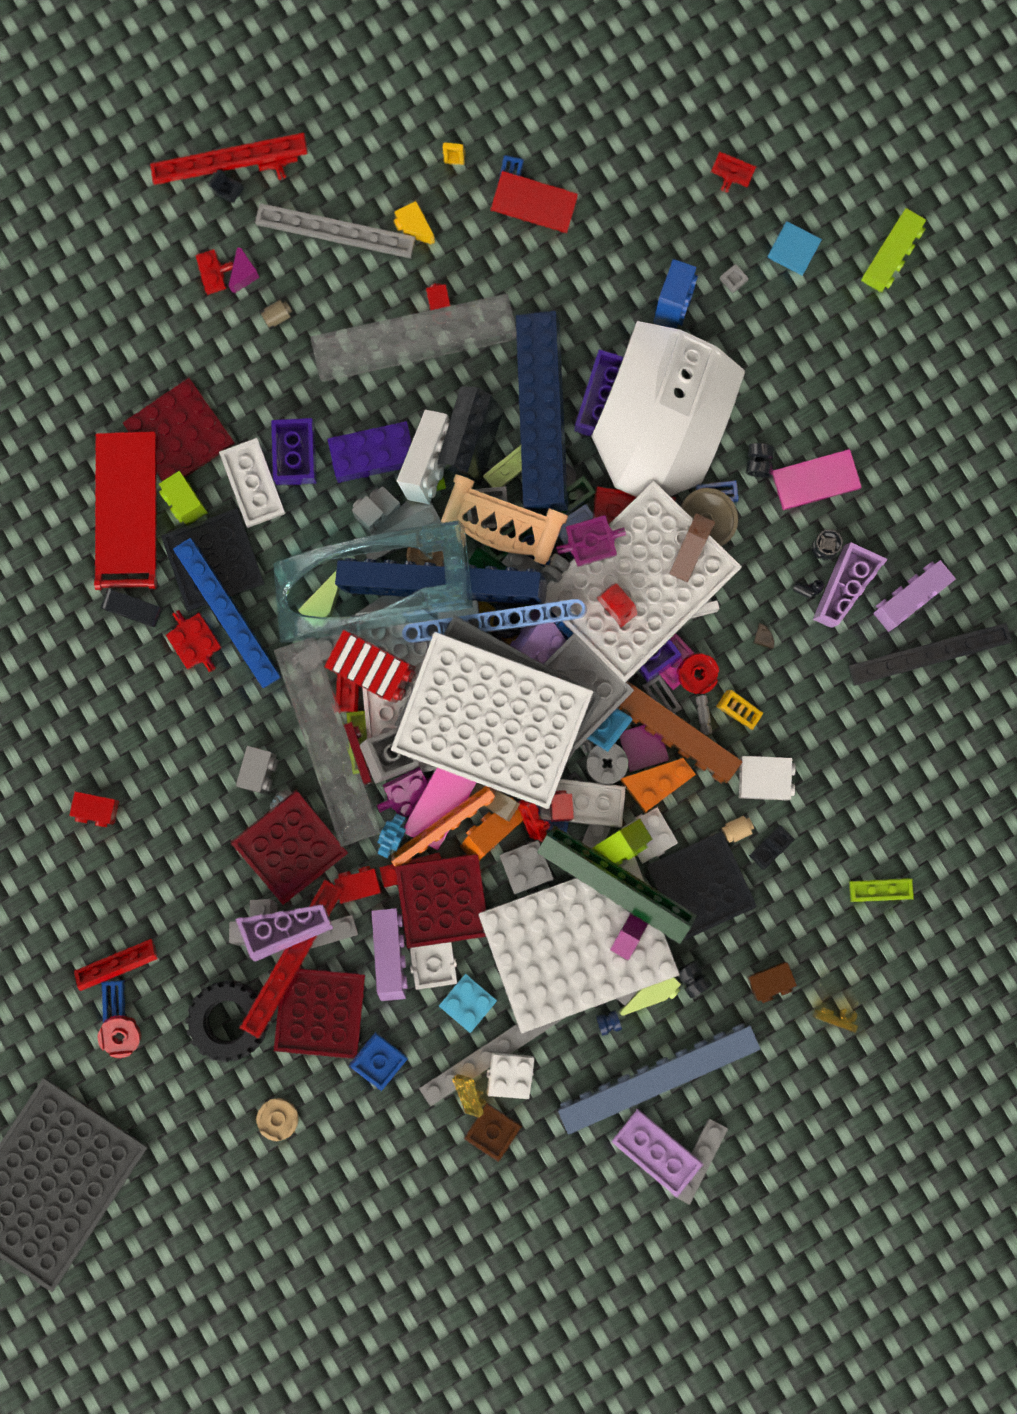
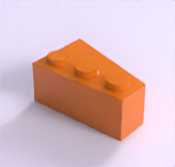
[620,758,696,813]
[460,797,523,861]

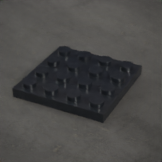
[161,508,265,612]
[647,831,757,941]

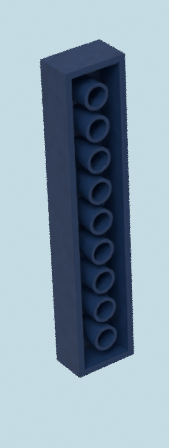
[516,311,568,513]
[335,558,547,605]

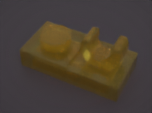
[813,1007,858,1033]
[452,1074,487,1117]

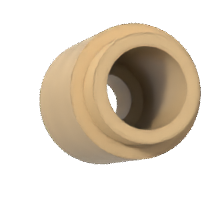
[722,816,754,843]

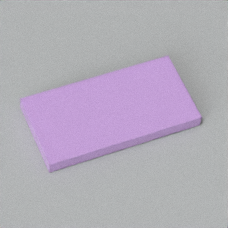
[611,1109,703,1197]

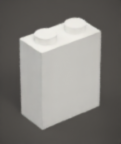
[739,756,795,800]

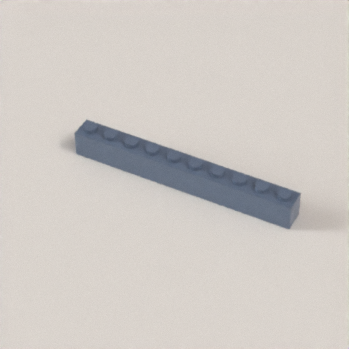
[558,1023,760,1135]

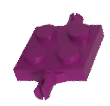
[556,515,626,567]
[377,766,431,818]

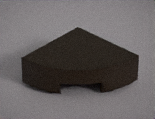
[753,623,774,649]

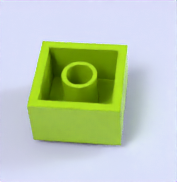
[159,471,208,526]
[592,818,653,866]

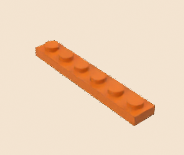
[391,786,495,866]

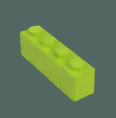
[861,208,926,293]

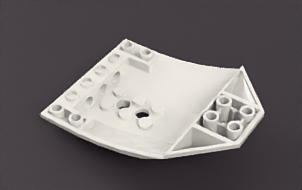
[591,321,745,497]

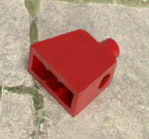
[596,583,637,628]

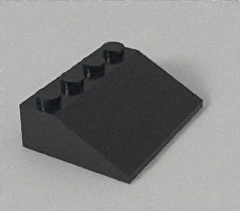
[437,387,504,486]

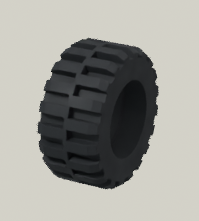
[186,980,269,1062]

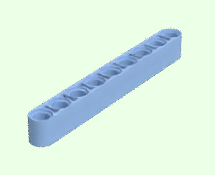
[402,599,587,643]

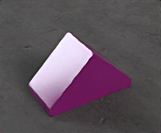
[229,247,259,293]
[610,913,648,960]

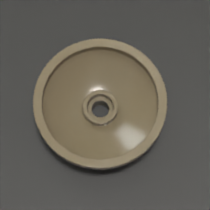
[680,488,738,546]

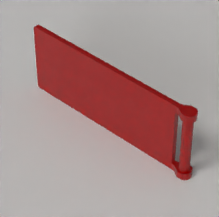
[94,432,157,590]

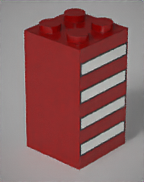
[324,630,416,703]

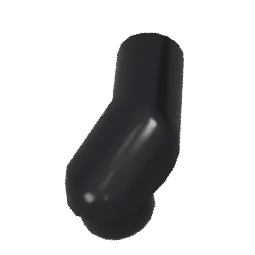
[792,580,824,598]
[491,628,521,640]

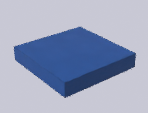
[349,1032,408,1091]

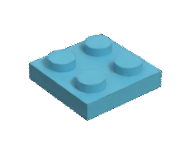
[439,974,497,1033]

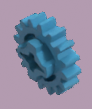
[377,813,406,858]

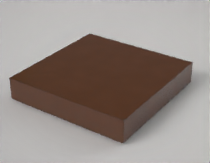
[464,1103,522,1162]

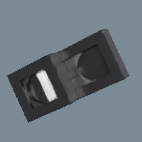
[749,825,795,870]

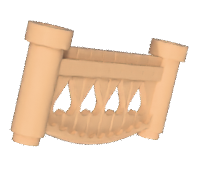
[441,474,568,565]

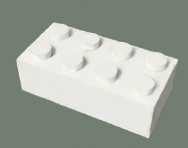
[397,410,450,505]

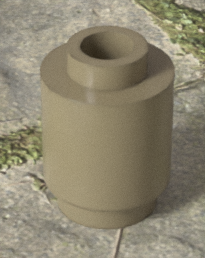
[261,300,292,327]

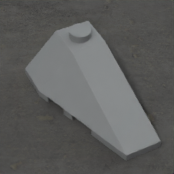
[361,500,443,560]

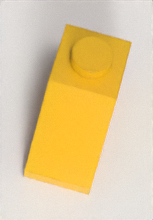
[393,201,435,244]

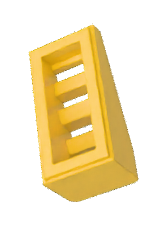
[443,142,465,165]
[716,690,763,730]

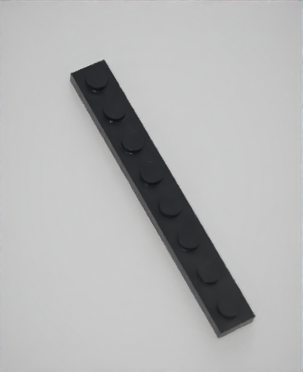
[848,623,1012,686]

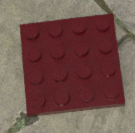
[123,378,235,481]
[231,790,348,905]
[395,854,486,948]
[274,968,366,1059]

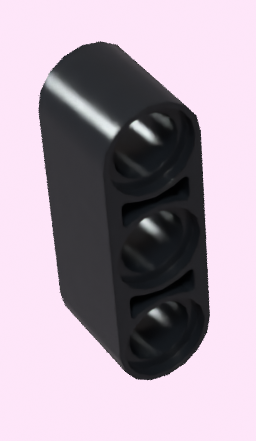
[100,589,163,628]

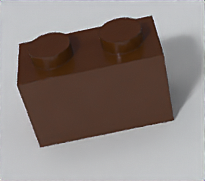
[746,962,797,1003]

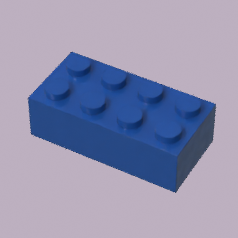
[653,259,698,329]

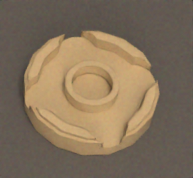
[256,1098,299,1141]

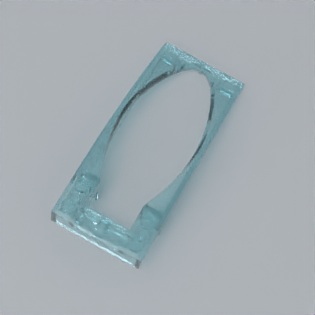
[273,520,473,643]

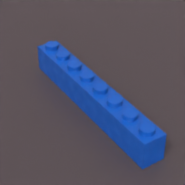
[173,538,282,688]

